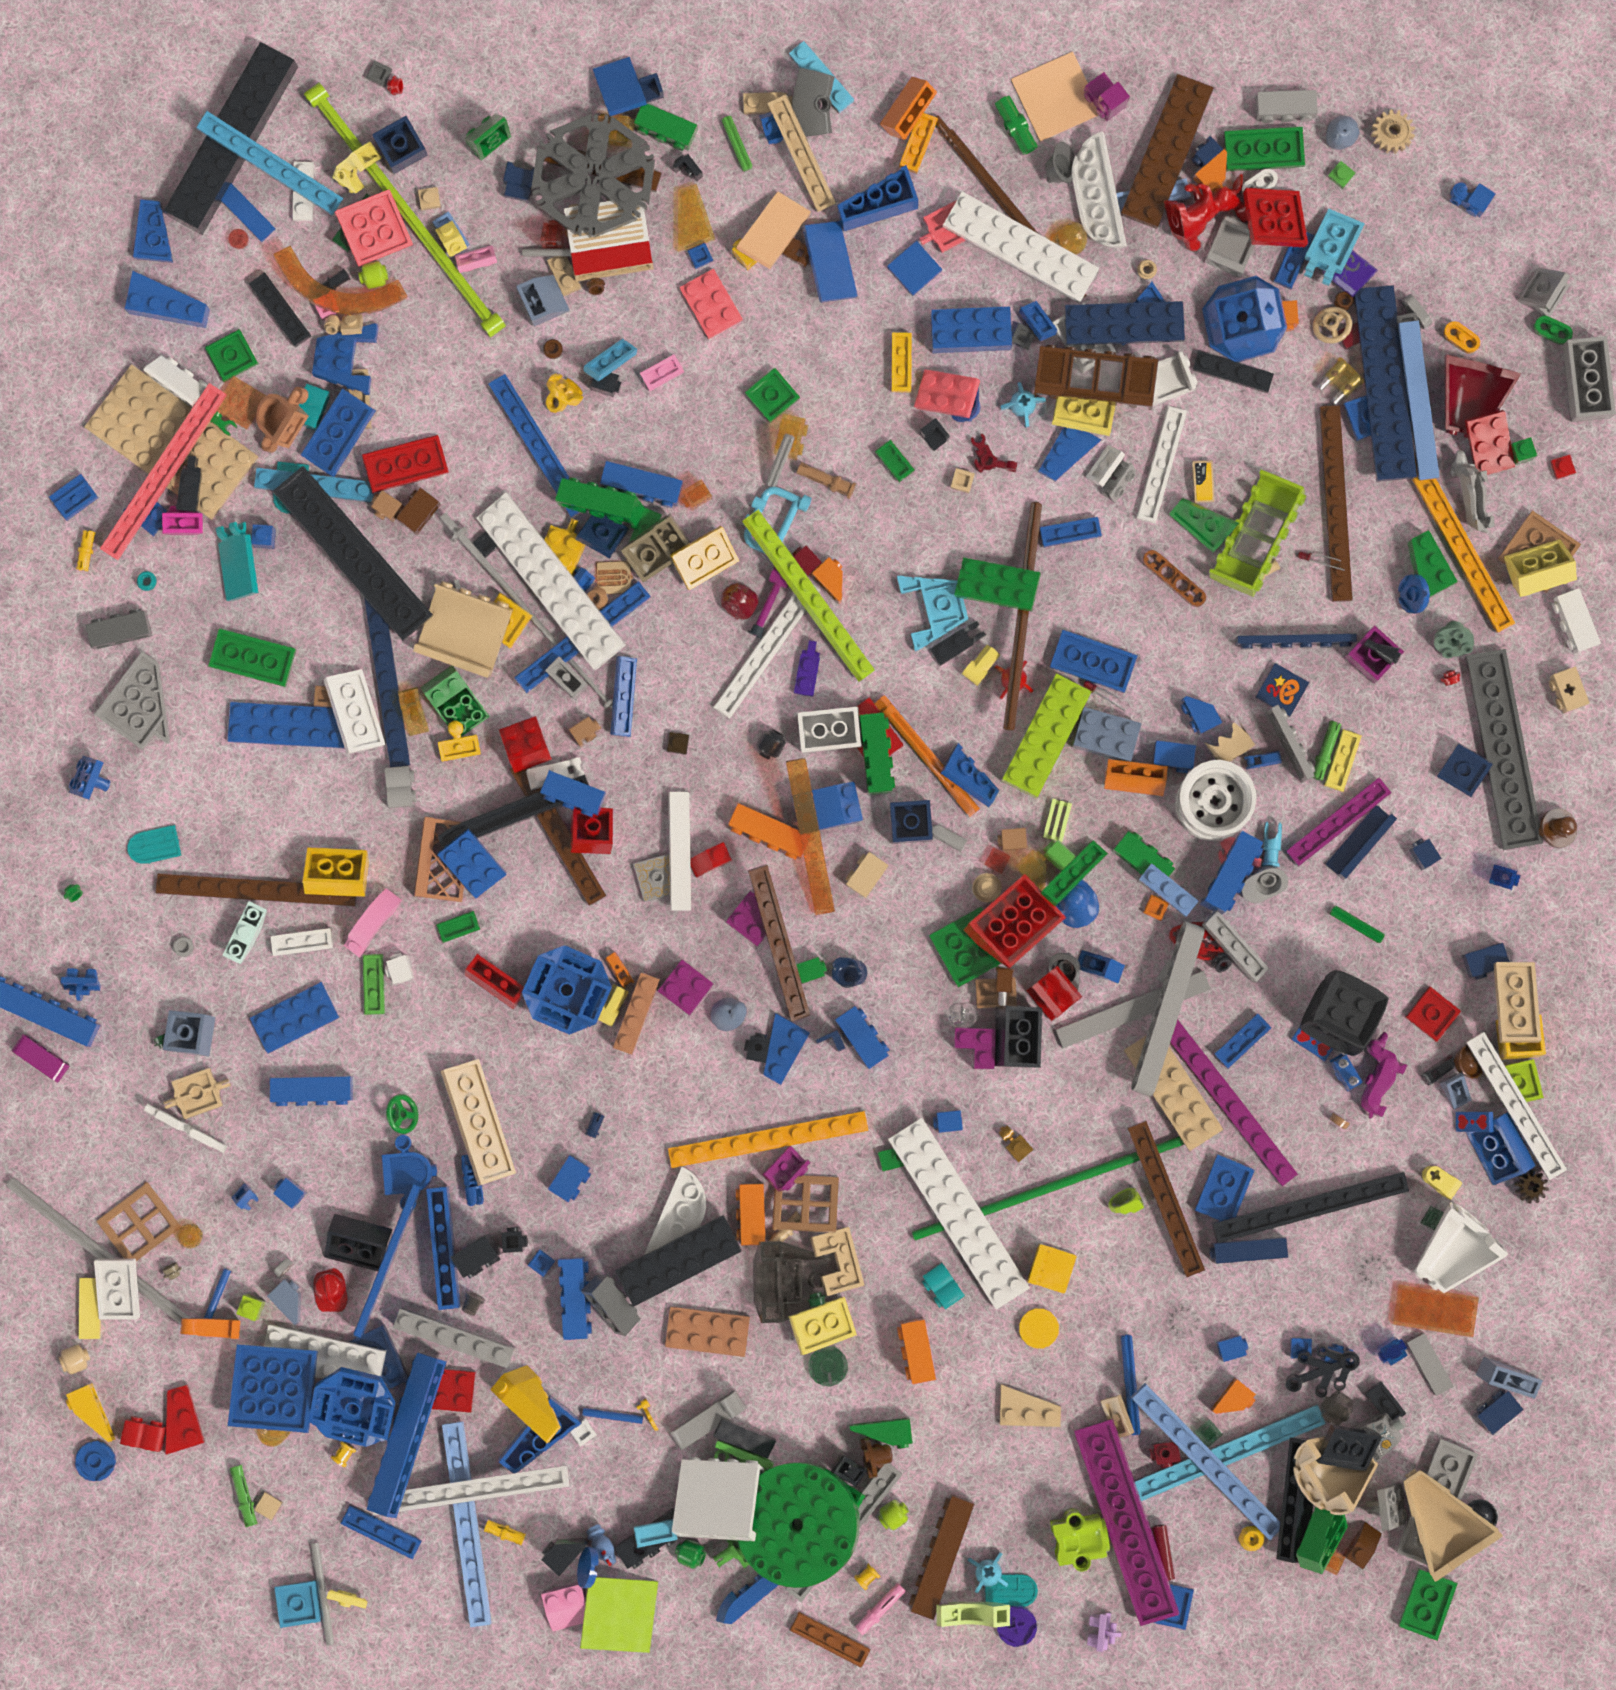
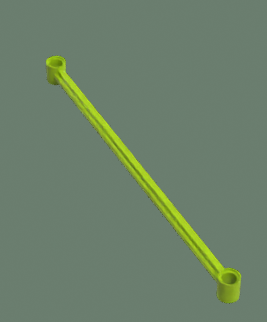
[303,82,506,338]

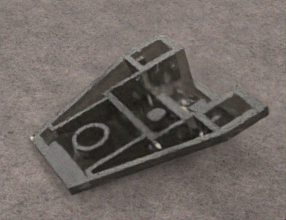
[753,1241,837,1323]

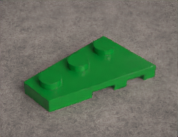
[1169,498,1239,553]

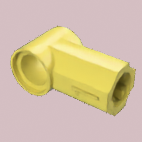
[962,645,1000,686]
[598,984,629,1027]

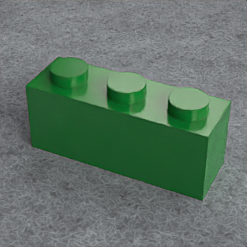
[634,104,698,151]
[1112,831,1175,877]

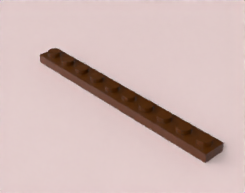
[1319,405,1353,602]
[156,874,356,907]

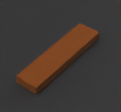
[789,1612,871,1668]

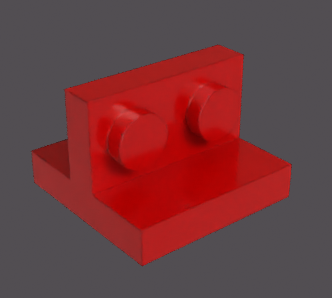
[1026,966,1083,1022]

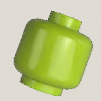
[358,261,389,289]
[878,1500,909,1530]

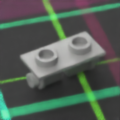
[1101,461,1136,503]

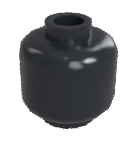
[756,729,786,760]

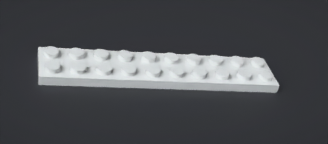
[476,493,626,670]
[888,1117,1030,1310]

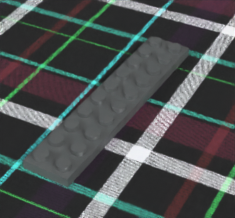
[1465,649,1543,851]

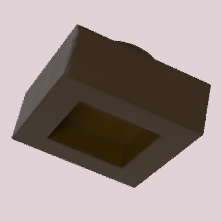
[667,732,690,755]

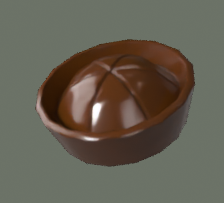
[1454,1045,1483,1079]

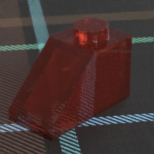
[540,220,564,249]

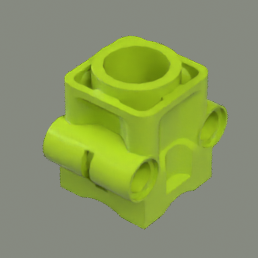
[1050,1508,1110,1572]

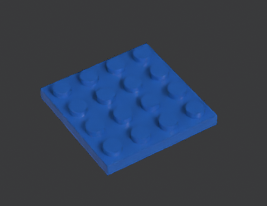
[227,1344,318,1433]

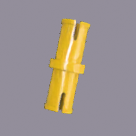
[76,530,96,572]
[484,1519,526,1546]

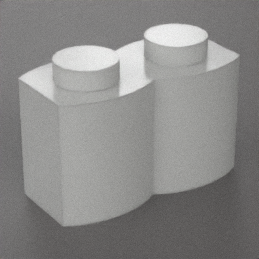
[385,766,417,809]

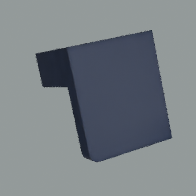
[638,73,664,103]

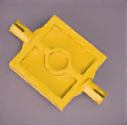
[544,518,586,576]

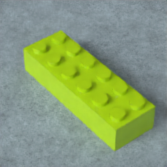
[1001,673,1092,799]

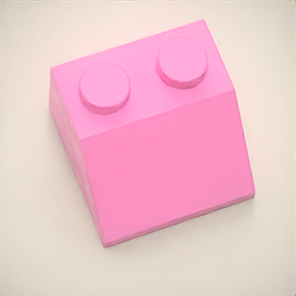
[541,1582,586,1631]

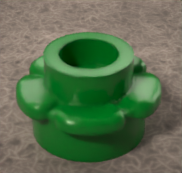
[64,884,83,902]

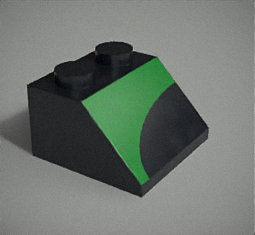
[541,1538,589,1576]

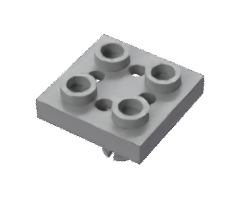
[1367,1483,1407,1531]

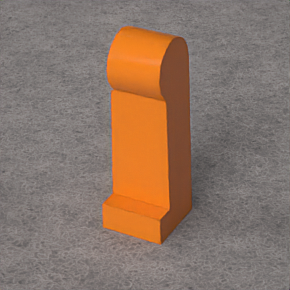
[180,1318,240,1339]

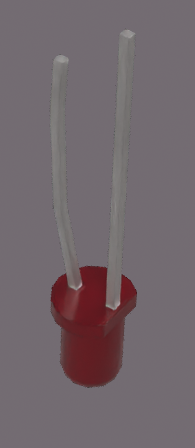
[1297,551,1344,571]
[1083,680,1125,711]

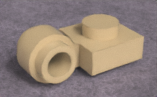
[324,314,363,335]

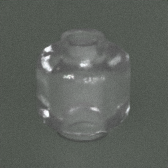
[947,1002,978,1028]

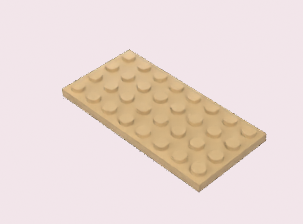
[85,364,259,520]

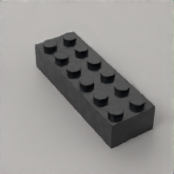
[615,1214,742,1307]

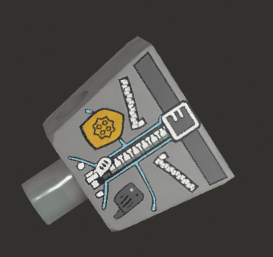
[1355,1413,1406,1462]

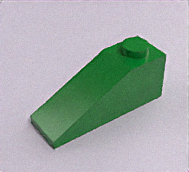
[849,1418,913,1449]

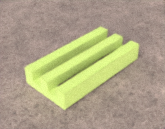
[1043,799,1072,842]

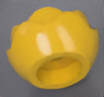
[1239,1526,1264,1551]

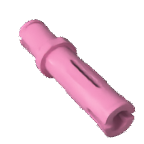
[855,1583,906,1635]

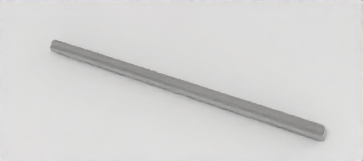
[6,1178,190,1325]

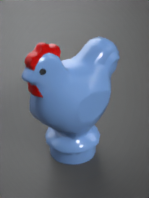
[586,1525,616,1566]

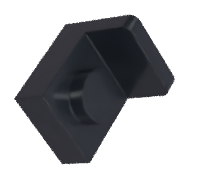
[673,154,703,181]

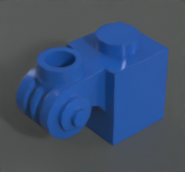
[1450,182,1496,218]

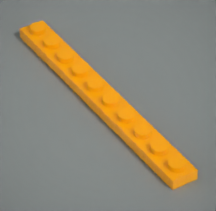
[1412,453,1515,633]
[668,1111,868,1168]

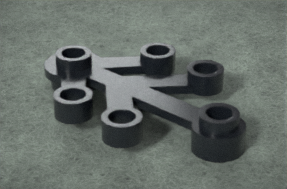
[1286,1343,1360,1398]

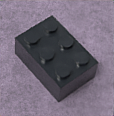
[995,1006,1042,1068]
[450,1233,503,1279]

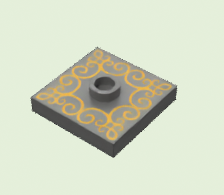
[634,854,670,903]

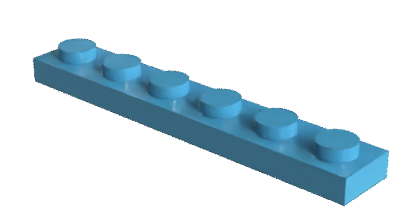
[254,468,374,503]

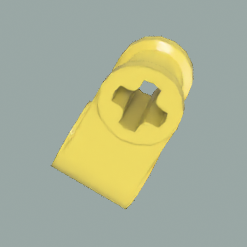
[1422,1166,1462,1200]

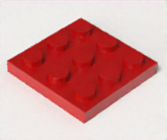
[1243,188,1308,247]

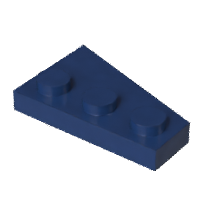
[348,1324,409,1389]

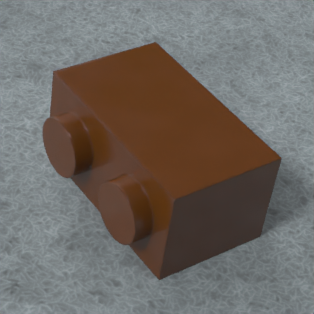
[396,487,441,535]

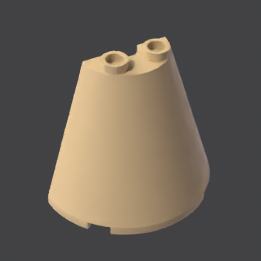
[1294,1436,1378,1515]

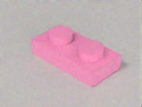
[455,245,497,273]
[640,355,684,391]

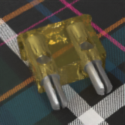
[1317,357,1365,405]

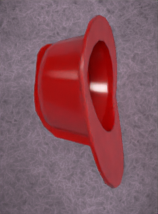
[313,1268,348,1312]

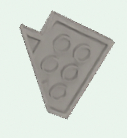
[94,651,170,750]

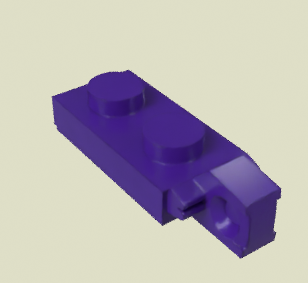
[794,640,820,697]

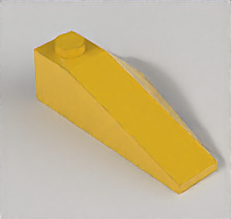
[490,1365,561,1443]

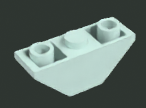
[222,901,267,964]

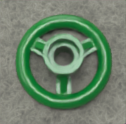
[386,1094,419,1134]

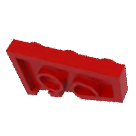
[165,1384,205,1455]

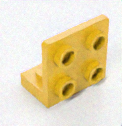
[1027,1243,1077,1294]

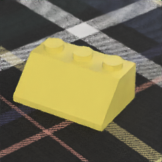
[1504,539,1577,597]

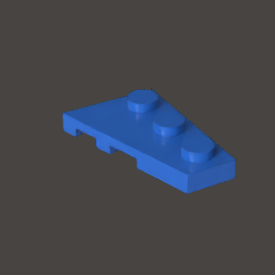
[941,743,999,808]
[764,1013,810,1085]

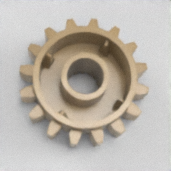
[1371,109,1415,154]

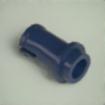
[584,1112,605,1139]

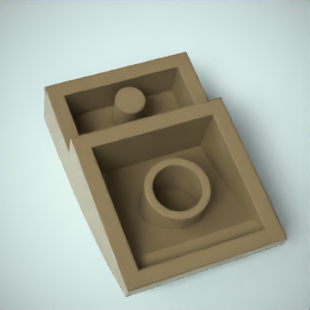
[621,513,691,582]

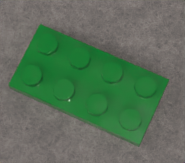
[1224,127,1305,172]
[954,557,1041,612]
[208,628,296,688]

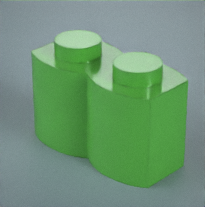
[1043,840,1076,872]

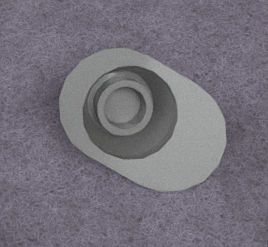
[1242,866,1288,903]

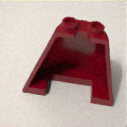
[1444,354,1521,438]

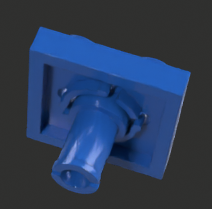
[68,756,111,800]

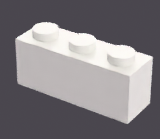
[1552,588,1601,654]

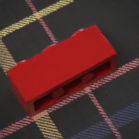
[465,954,524,1010]

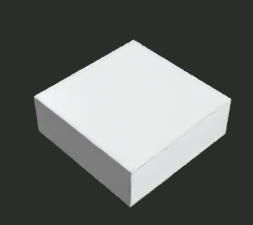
[570,1418,597,1447]

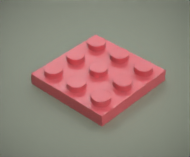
[335,189,413,267]

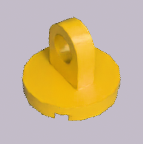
[546,374,583,413]

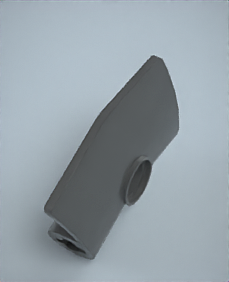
[791,68,835,137]

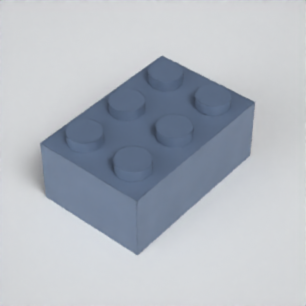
[1072,707,1142,762]

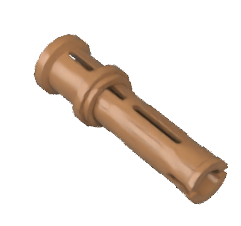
[797,462,857,499]

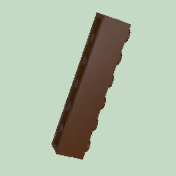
[908,1494,975,1620]

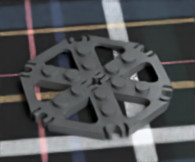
[531,114,655,237]

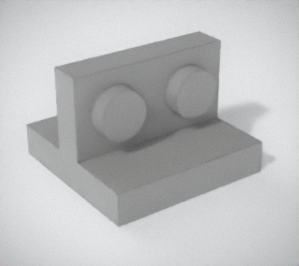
[1518,267,1570,317]

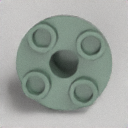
[1434,621,1474,658]

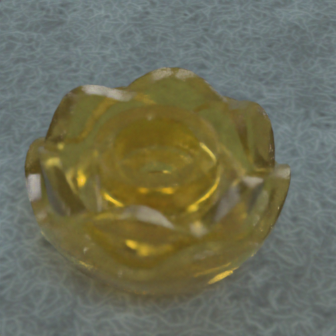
[177,1224,203,1249]

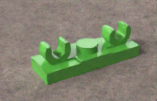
[714,1439,774,1473]

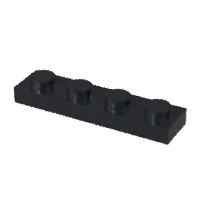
[249,272,312,348]
[1192,351,1274,394]

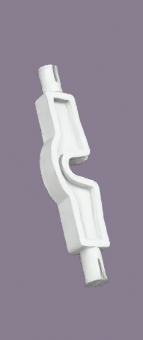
[144,1104,228,1154]

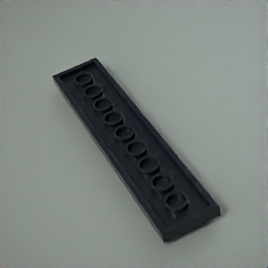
[273,466,433,641]

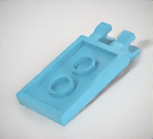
[1304,209,1365,286]

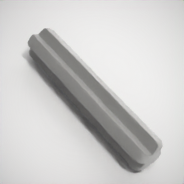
[766,434,795,487]

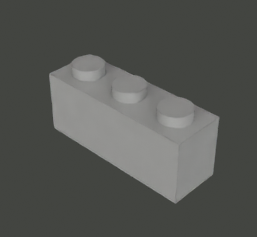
[1255,90,1318,123]

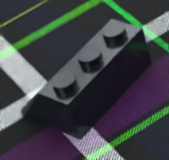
[324,1214,393,1271]

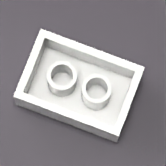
[798,707,862,753]

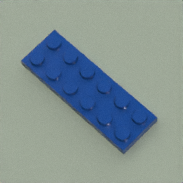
[228,702,345,749]

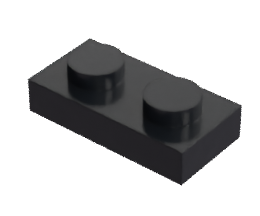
[1365,1381,1407,1420]

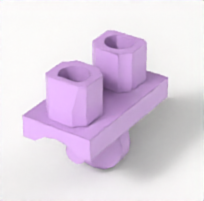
[1087,1612,1122,1652]

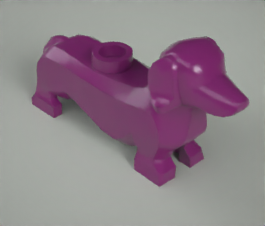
[1361,1032,1408,1119]

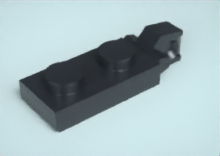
[176,456,202,513]

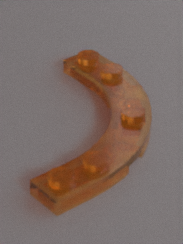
[273,245,408,315]

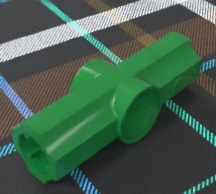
[995,95,1038,155]

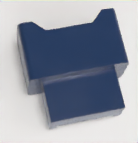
[503,161,534,203]

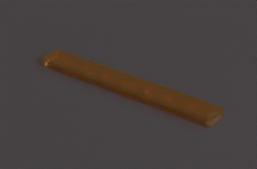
[786,757,835,915]

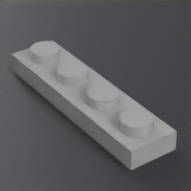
[1202,910,1269,983]

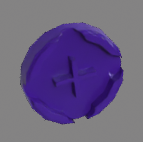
[997,1605,1037,1647]

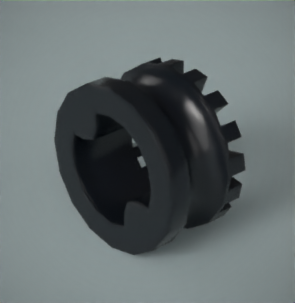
[1211,953,1231,973]

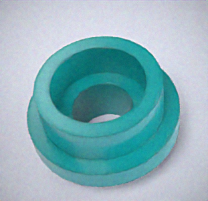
[137,571,157,591]

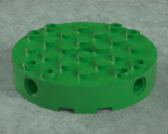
[738,1462,860,1588]

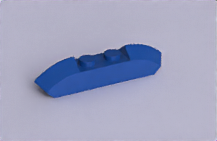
[716,1574,778,1624]

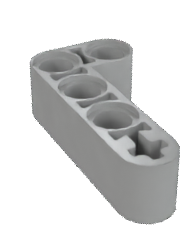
[670,1390,747,1450]

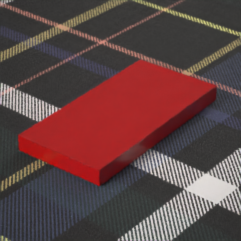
[362,435,449,493]

